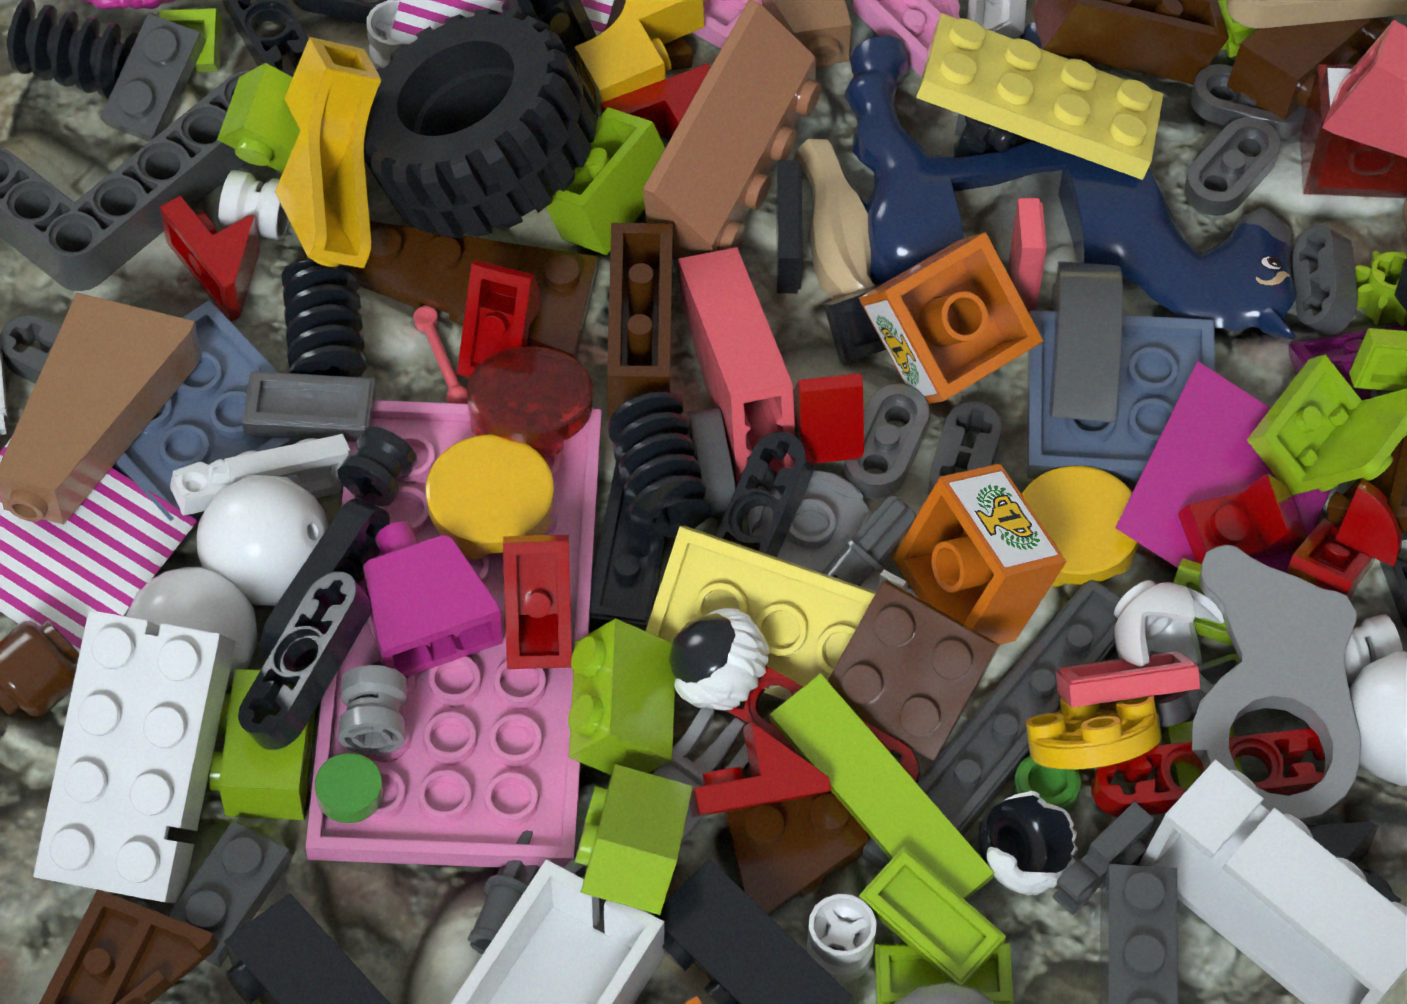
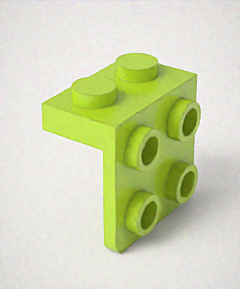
[1247,354,1407,495]

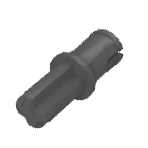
[821,495,917,586]
[468,830,540,954]

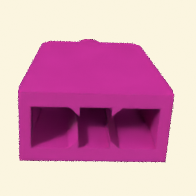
[363,521,503,677]

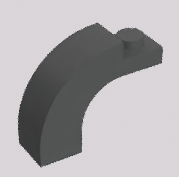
[1049,261,1123,422]

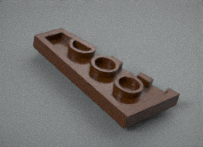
[348,221,598,368]

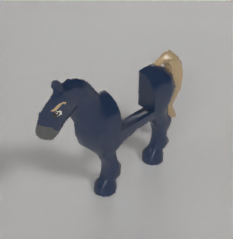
[794,21,1297,339]

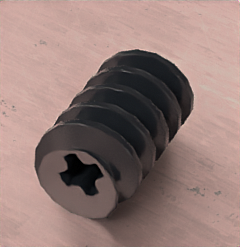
[7,0,138,99]
[281,259,367,377]
[607,391,711,537]

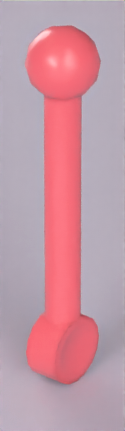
[413,306,471,404]

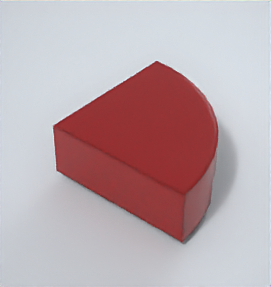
[1335,479,1402,567]

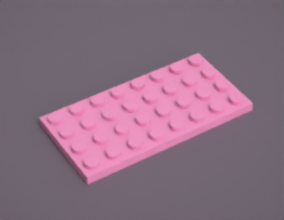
[306,400,602,868]

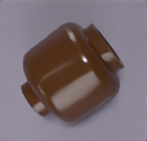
[0,620,80,717]

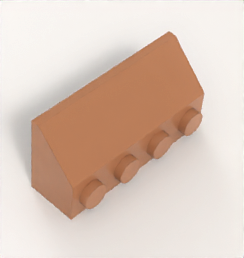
[643,0,822,261]

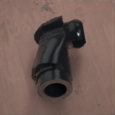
[954,116,1020,158]

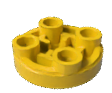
[426,434,554,559]
[1022,466,1139,587]
[1026,696,1161,770]

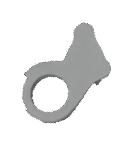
[1192,545,1360,825]

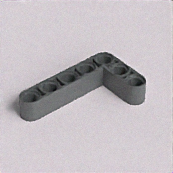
[0,70,251,292]

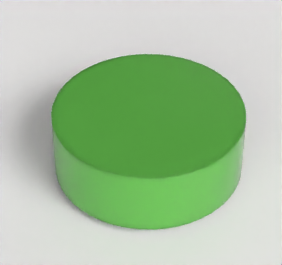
[315,753,383,823]
[1013,756,1081,813]

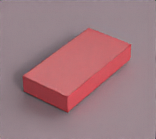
[1007,198,1047,314]
[1055,651,1200,707]

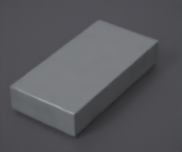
[242,371,376,442]

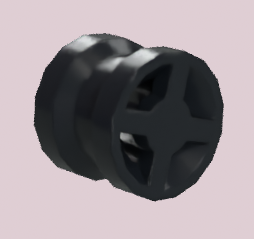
[337,426,417,507]

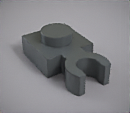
[1053,802,1154,915]

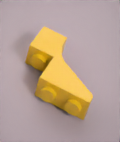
[575,0,709,117]
[275,37,382,268]

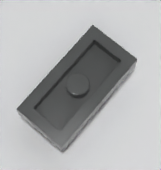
[100,13,206,142]
[168,820,291,968]

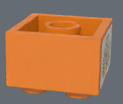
[859,232,1044,404]
[892,464,1067,645]

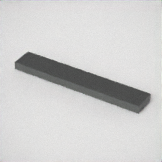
[862,580,1122,871]

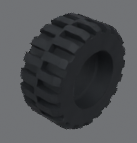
[364,9,597,238]

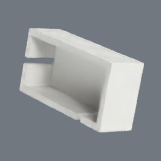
[33,610,236,903]
[1138,759,1407,1004]
[451,859,664,1004]

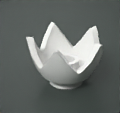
[1114,580,1224,667]

